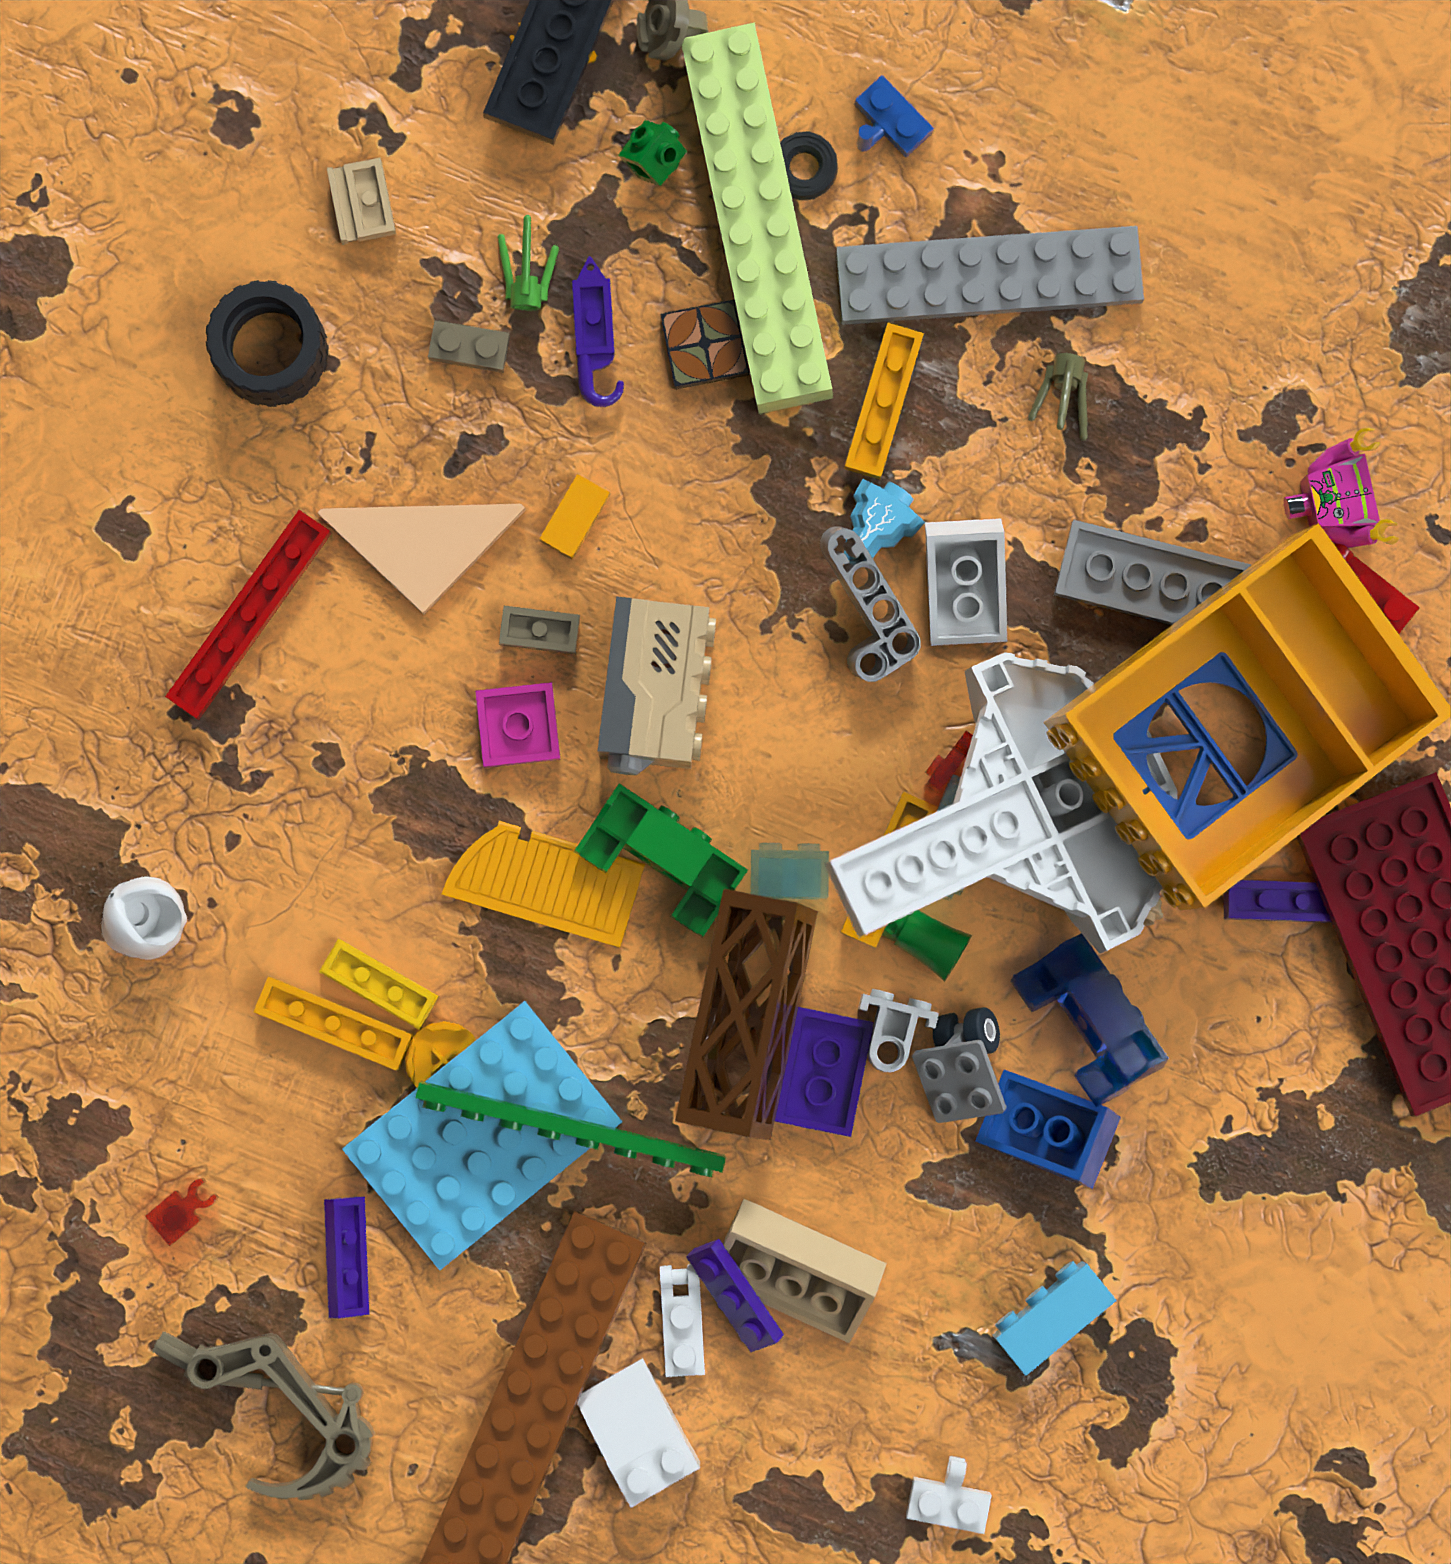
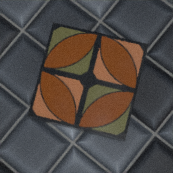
[660,299,749,390]

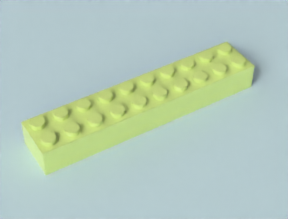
[682,22,833,414]

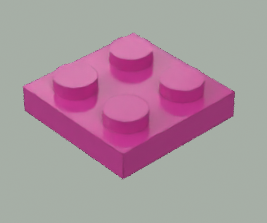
[475,682,561,768]

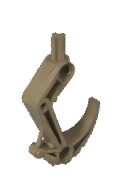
[152,1331,375,1500]

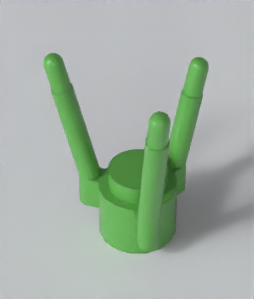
[498,215,559,311]

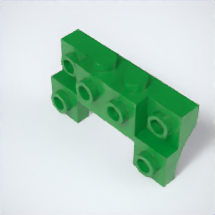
[574,783,748,938]

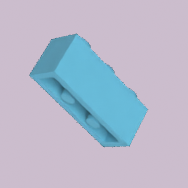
[992,1261,1117,1375]

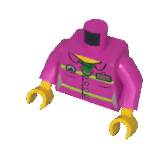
[1283,428,1399,548]

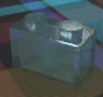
[750,843,829,900]

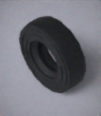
[780,131,838,201]

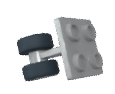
[912,1007,1006,1123]

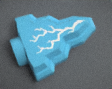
[844,479,925,561]

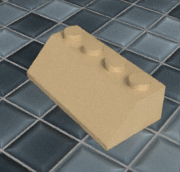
[723,1199,887,1343]

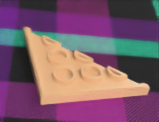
[317,504,526,615]

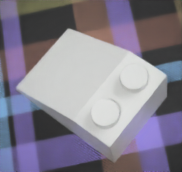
[925,519,1007,646]
[577,1358,700,1507]

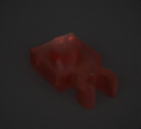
[925,730,973,794]
[145,1178,219,1246]

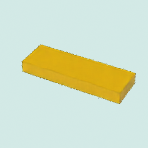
[319,938,440,1030]

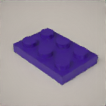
[775,1007,874,1137]

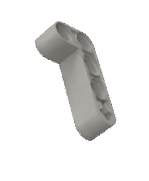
[820,527,921,682]

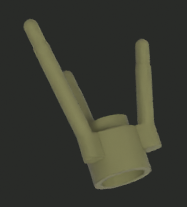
[1028,353,1088,441]

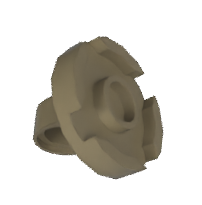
[636,0,708,60]

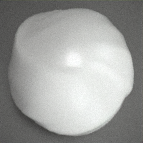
[101,877,187,960]

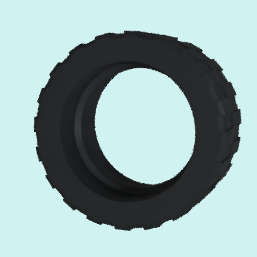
[205,280,329,407]

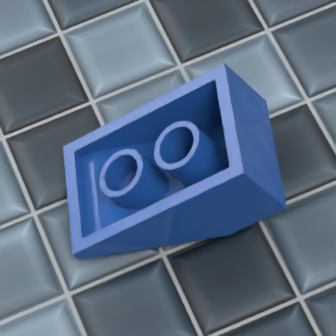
[975,1069,1121,1189]

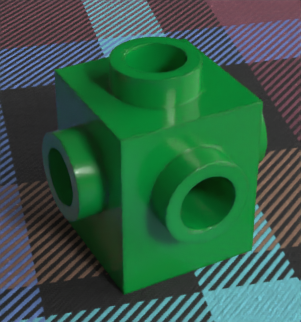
[618,120,687,186]

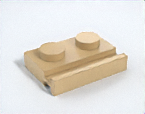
[327,158,396,245]

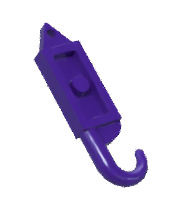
[572,256,624,407]

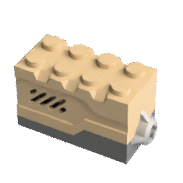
[597,596,716,775]

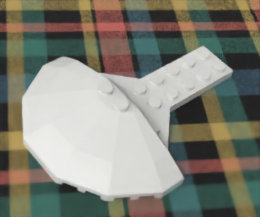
[824,652,1178,954]

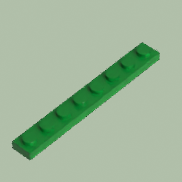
[415,1081,726,1177]

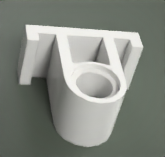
[858,989,939,1072]

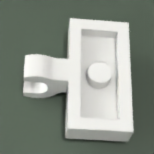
[906,1456,992,1534]

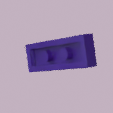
[1224,880,1332,923]
[324,1196,369,1319]
[686,1239,784,1352]

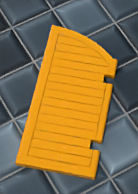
[441,821,645,948]

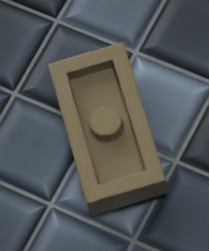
[428,320,510,373]
[499,606,580,655]

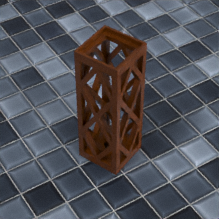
[675,889,818,1140]

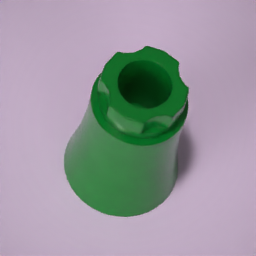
[882,910,972,982]

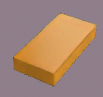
[539,474,611,560]

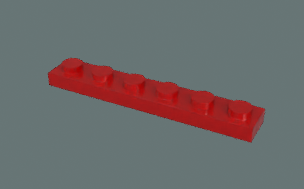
[165,510,332,720]

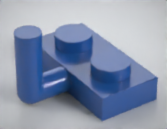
[854,75,934,158]

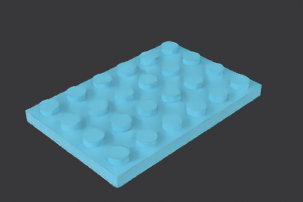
[342,1001,622,1271]

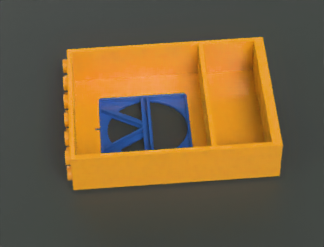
[1043,523,1451,910]

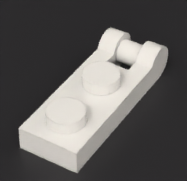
[660,1264,705,1377]

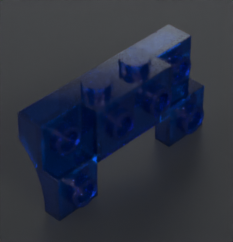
[1010,933,1169,1107]

